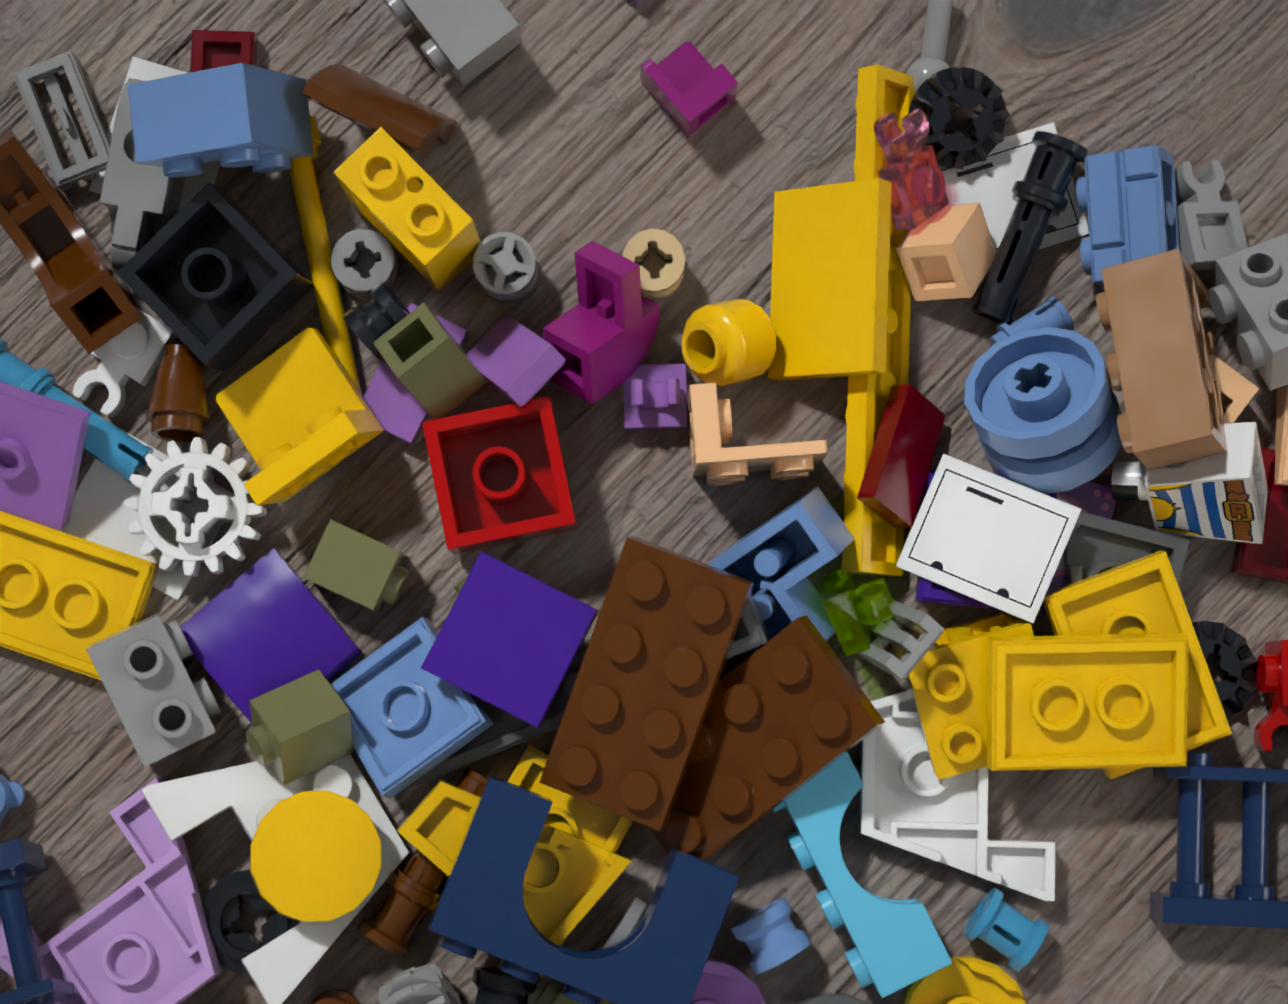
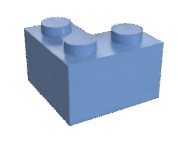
[127,63,314,177]
[707,486,854,652]

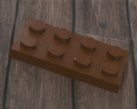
[539,536,754,831]
[649,615,885,861]

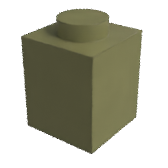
[373,302,487,419]
[303,519,410,613]
[246,669,354,785]

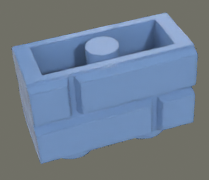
[1076,145,1180,287]

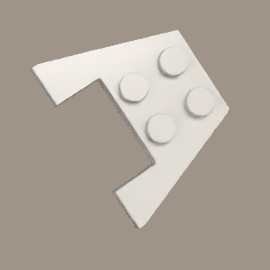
[859,689,1055,901]
[141,755,409,1004]

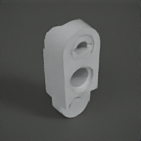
[100,78,186,271]

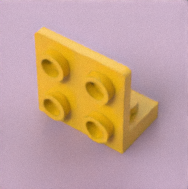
[216,328,384,506]
[893,611,1034,779]

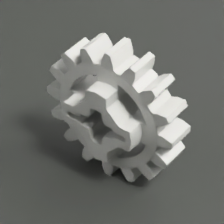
[123,437,267,577]

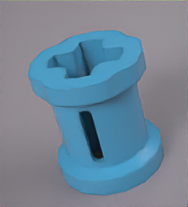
[962,887,1049,972]

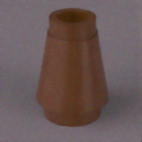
[146,344,210,442]

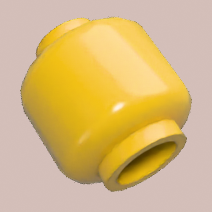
[682,299,776,386]

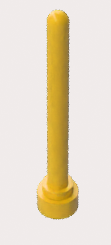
[289,116,362,395]

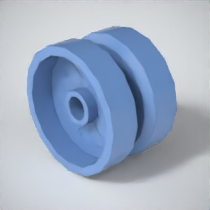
[964,326,1122,494]

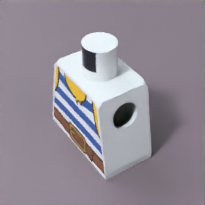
[1112,422,1268,544]

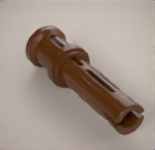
[357,766,488,959]

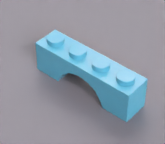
[773,752,952,998]

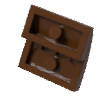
[302,64,458,158]

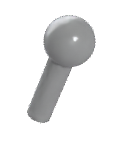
[906,0,953,100]

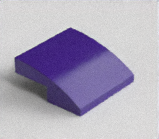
[180,548,362,723]

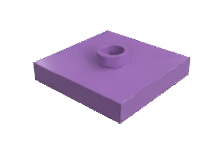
[0,381,91,531]

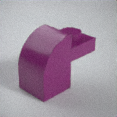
[543,241,660,404]

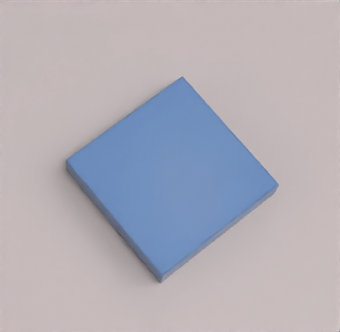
[330,617,493,799]

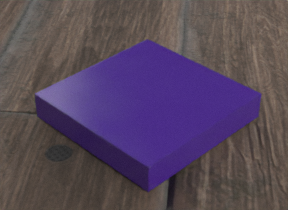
[421,551,599,728]

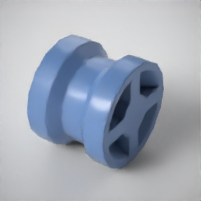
[730,896,811,974]

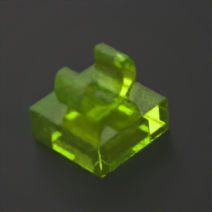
[822,569,894,657]

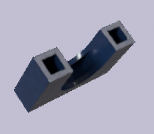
[429,774,739,1004]

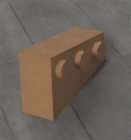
[1096,249,1227,470]

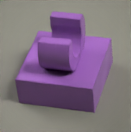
[623,364,688,431]

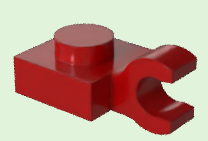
[1254,640,1288,751]

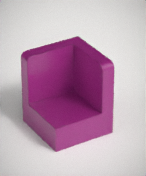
[640,42,738,138]

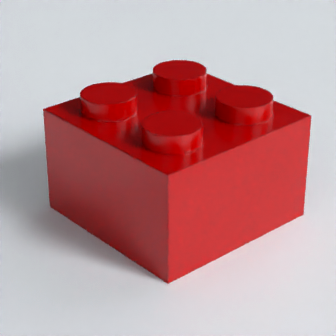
[422,396,578,554]

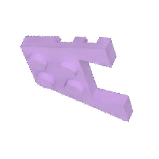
[0,778,222,1004]

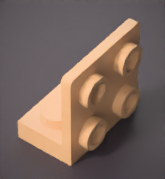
[687,382,828,486]

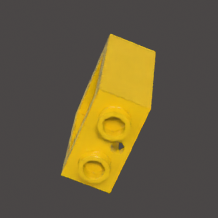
[333,127,481,293]

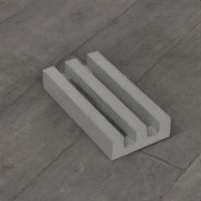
[13,50,111,192]
[849,599,944,680]

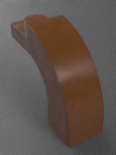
[0,130,142,354]

